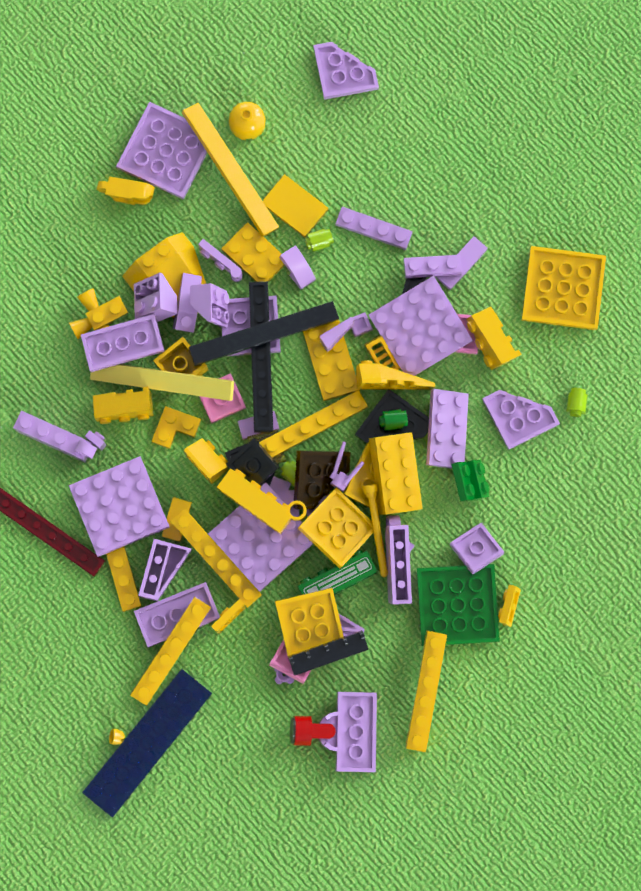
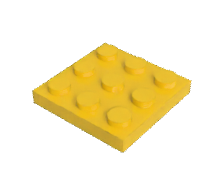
[298,487,374,569]
[275,588,344,656]

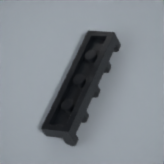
[288,630,369,676]

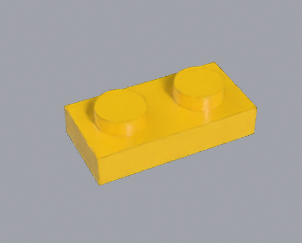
[498,585,521,627]

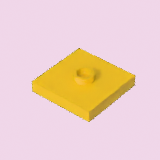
[211,599,246,634]

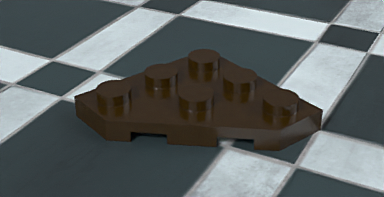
[293,450,351,509]

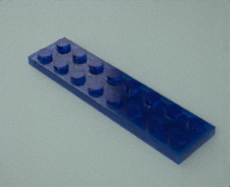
[82,669,212,818]

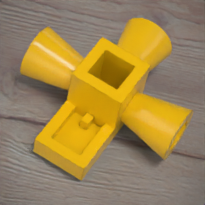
[69,288,128,339]

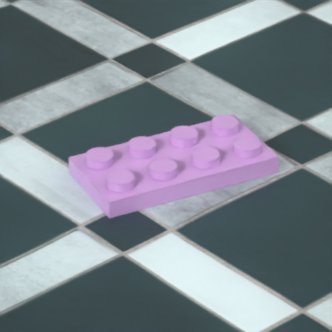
[81,314,165,372]
[426,389,469,469]
[134,582,220,648]

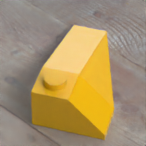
[356,360,435,390]

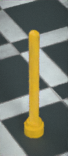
[362,484,388,577]

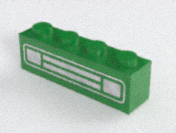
[298,550,378,595]

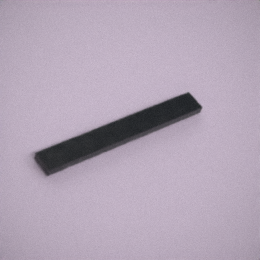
[249,281,274,433]
[188,301,339,366]

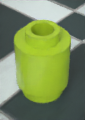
[305,229,334,252]
[566,388,587,417]
[280,461,296,487]

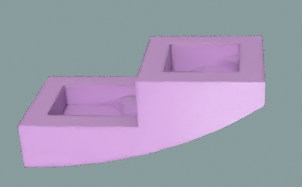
[279,245,316,290]

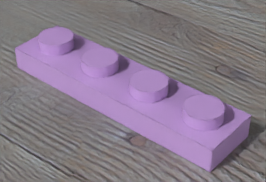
[336,207,413,250]

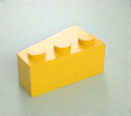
[466,307,522,370]
[93,386,154,424]

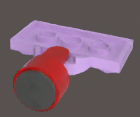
[290,692,377,772]

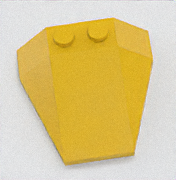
[122,232,206,319]

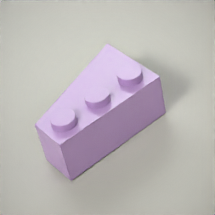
[139,539,192,602]

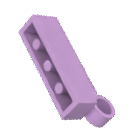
[13,411,97,462]
[385,515,412,604]

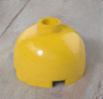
[229,101,266,140]

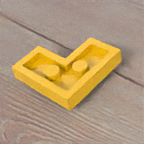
[152,406,201,449]

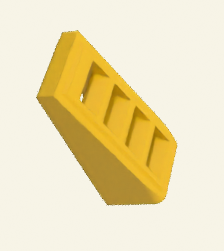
[364,335,401,370]

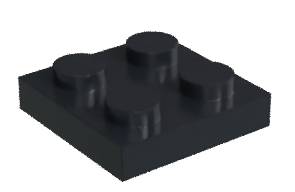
[226,438,280,485]

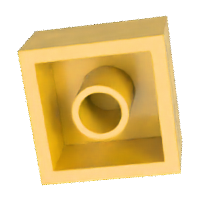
[153,337,208,394]

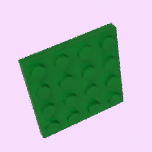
[417,564,500,646]

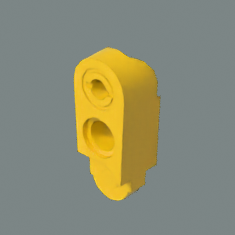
[97,176,155,205]

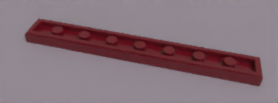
[0,488,106,577]

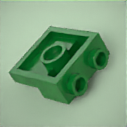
[451,460,490,502]

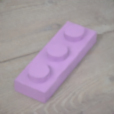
[403,255,462,278]

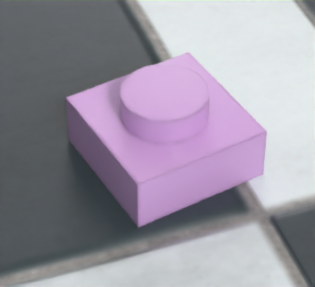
[85,430,106,451]

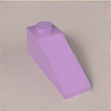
[173,273,202,333]

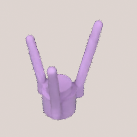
[330,442,364,492]

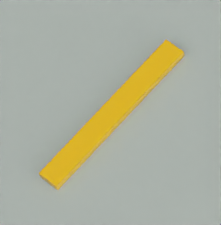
[182,103,279,237]

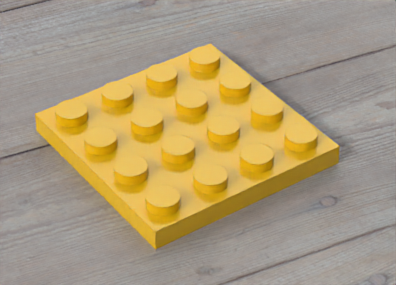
[521,246,606,330]

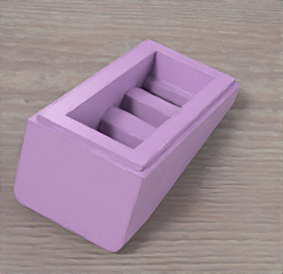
[320,317,354,352]

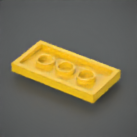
[303,320,360,401]

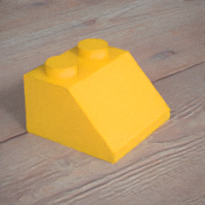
[184,438,229,484]

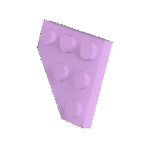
[313,42,379,100]
[482,390,560,450]

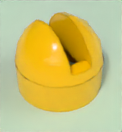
[109,729,125,745]

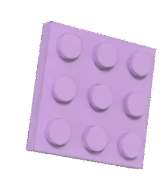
[222,295,281,357]

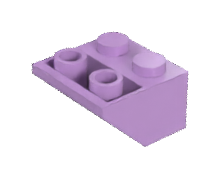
[134,273,178,322]
[190,283,229,329]

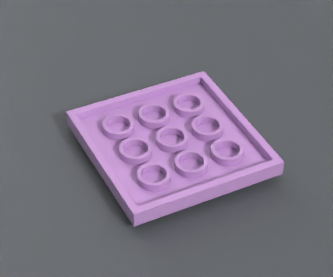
[116,102,207,200]
[369,276,473,376]
[69,456,170,557]
[208,483,313,592]

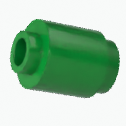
[379,409,408,431]

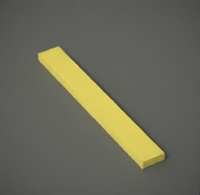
[90,364,234,401]

